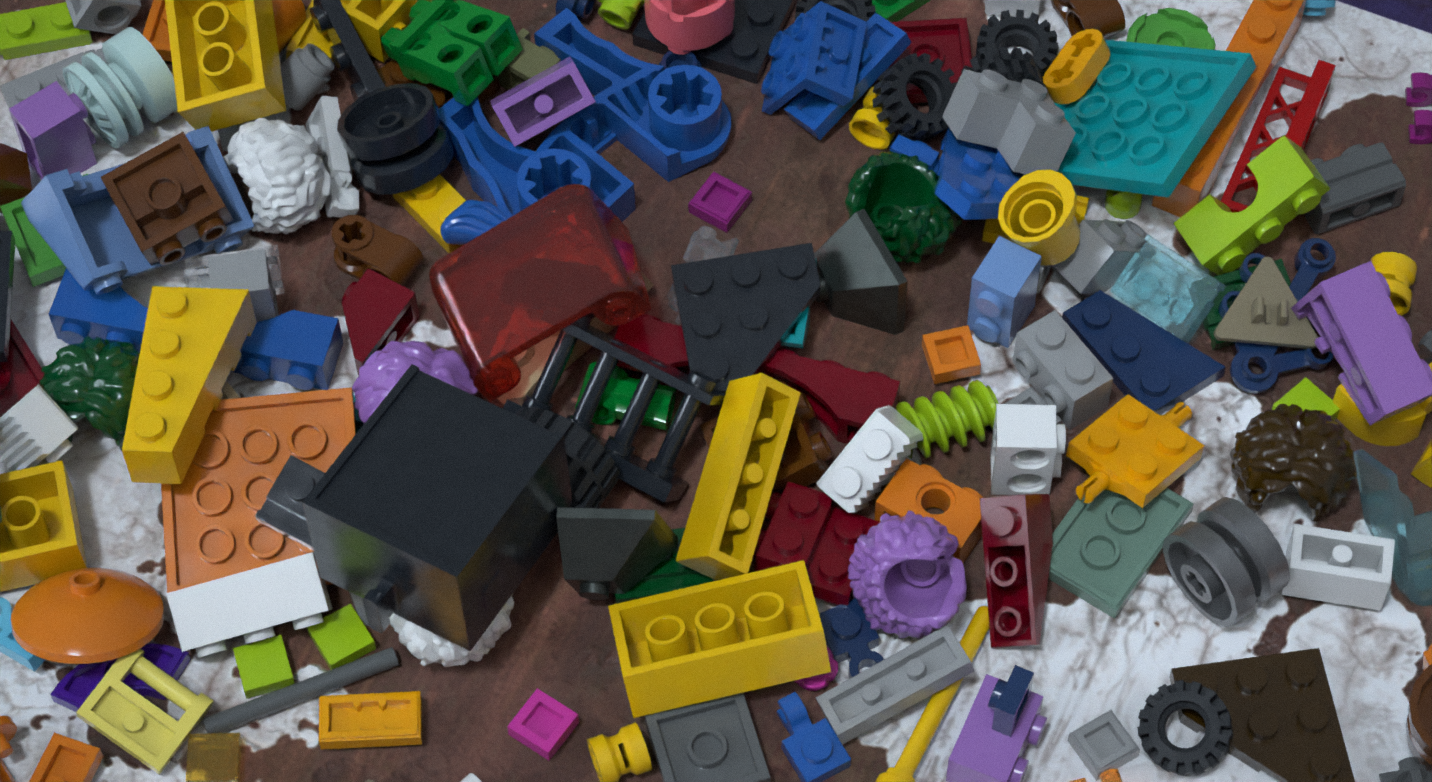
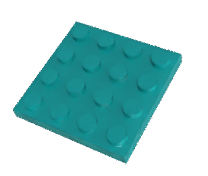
[1054,40,1256,198]

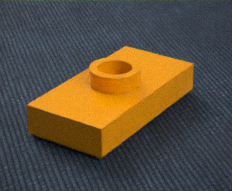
[319,691,422,750]

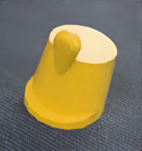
[998,169,1084,266]

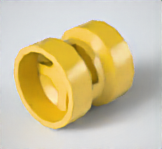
[849,86,895,150]
[1371,252,1417,316]
[587,722,652,782]

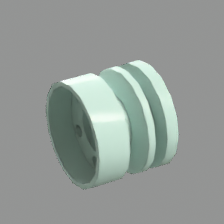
[63,27,177,148]

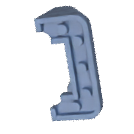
[21,126,254,295]

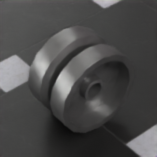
[1163,497,1290,627]

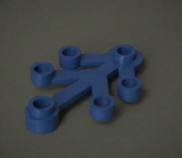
[1218,238,1336,394]

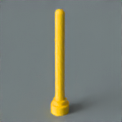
[875,606,989,782]

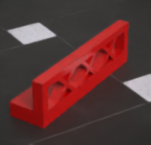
[1221,60,1336,213]

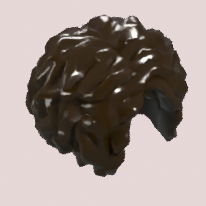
[1230,404,1359,522]

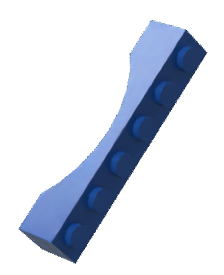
[49,268,344,390]

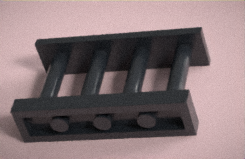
[503,307,725,503]

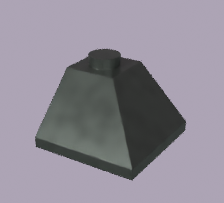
[814,209,907,335]
[556,507,678,600]

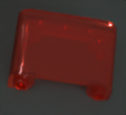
[429,184,652,402]

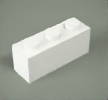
[166,552,333,658]

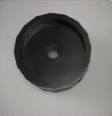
[337,83,453,195]

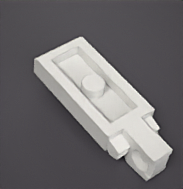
[306,96,359,217]

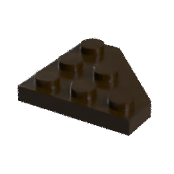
[1169,648,1355,782]

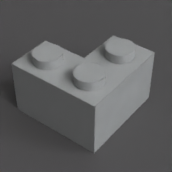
[942,69,1076,174]

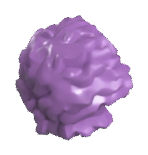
[352,341,477,423]
[848,511,967,639]

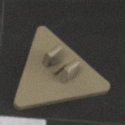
[1214,257,1318,349]

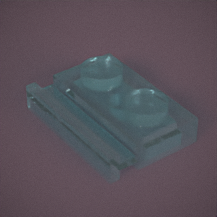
[1110,234,1226,343]

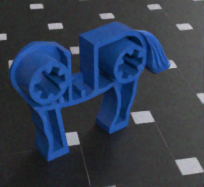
[439,8,731,258]

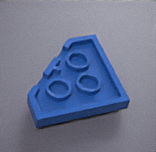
[935,127,1026,220]

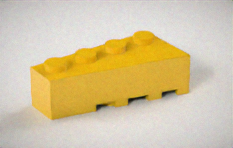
[122,286,257,484]

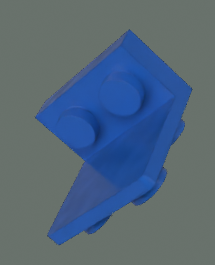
[761,1,867,115]

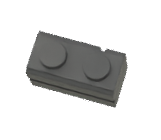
[1305,142,1406,234]

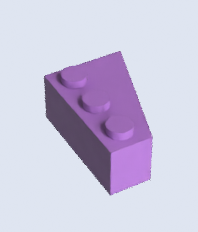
[1291,261,1432,426]

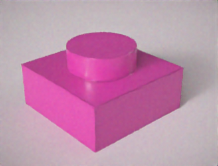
[507,688,579,761]

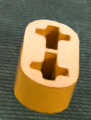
[1043,29,1110,104]

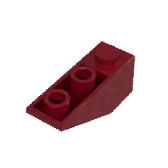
[980,494,1053,648]

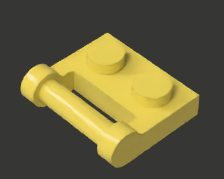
[76,649,214,775]

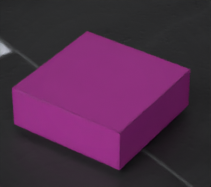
[688,171,752,233]

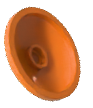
[11,568,164,664]

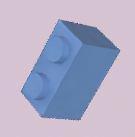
[967,236,1042,348]

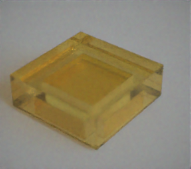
[186,733,242,782]

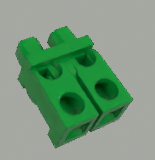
[381,0,523,106]

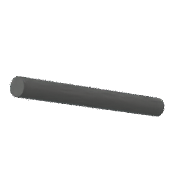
[202,647,399,738]

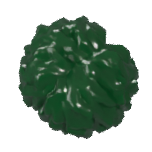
[845,151,962,263]
[39,336,140,451]

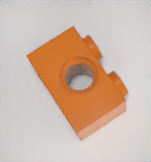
[875,458,983,563]

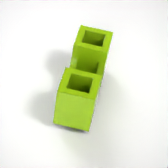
[1173,135,1331,275]

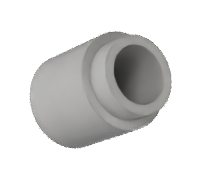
[280,43,334,111]

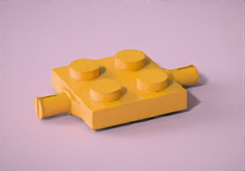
[1066,394,1205,508]

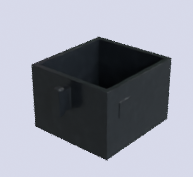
[302,364,573,651]

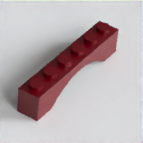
[615,312,900,444]

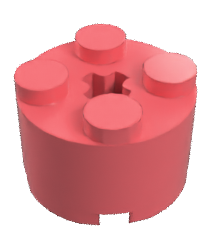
[644,0,735,55]

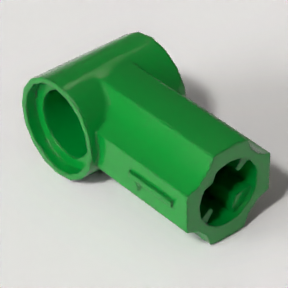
[575,362,677,430]

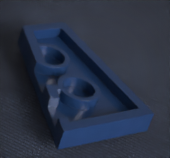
[1062,290,1226,415]

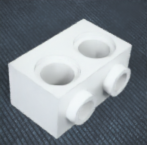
[990,404,1066,495]

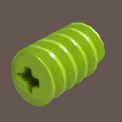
[896,380,999,460]

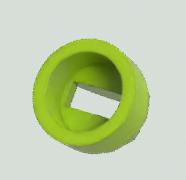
[1104,189,1143,219]

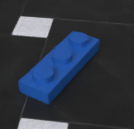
[784,12,912,140]

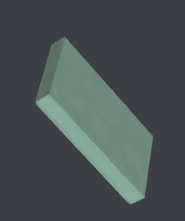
[1048,488,1194,619]

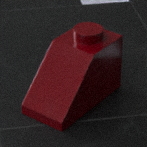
[342,268,420,377]

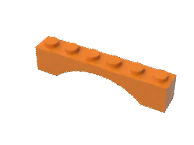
[1151,0,1306,217]

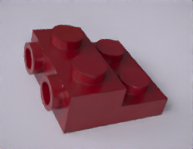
[753,481,879,606]

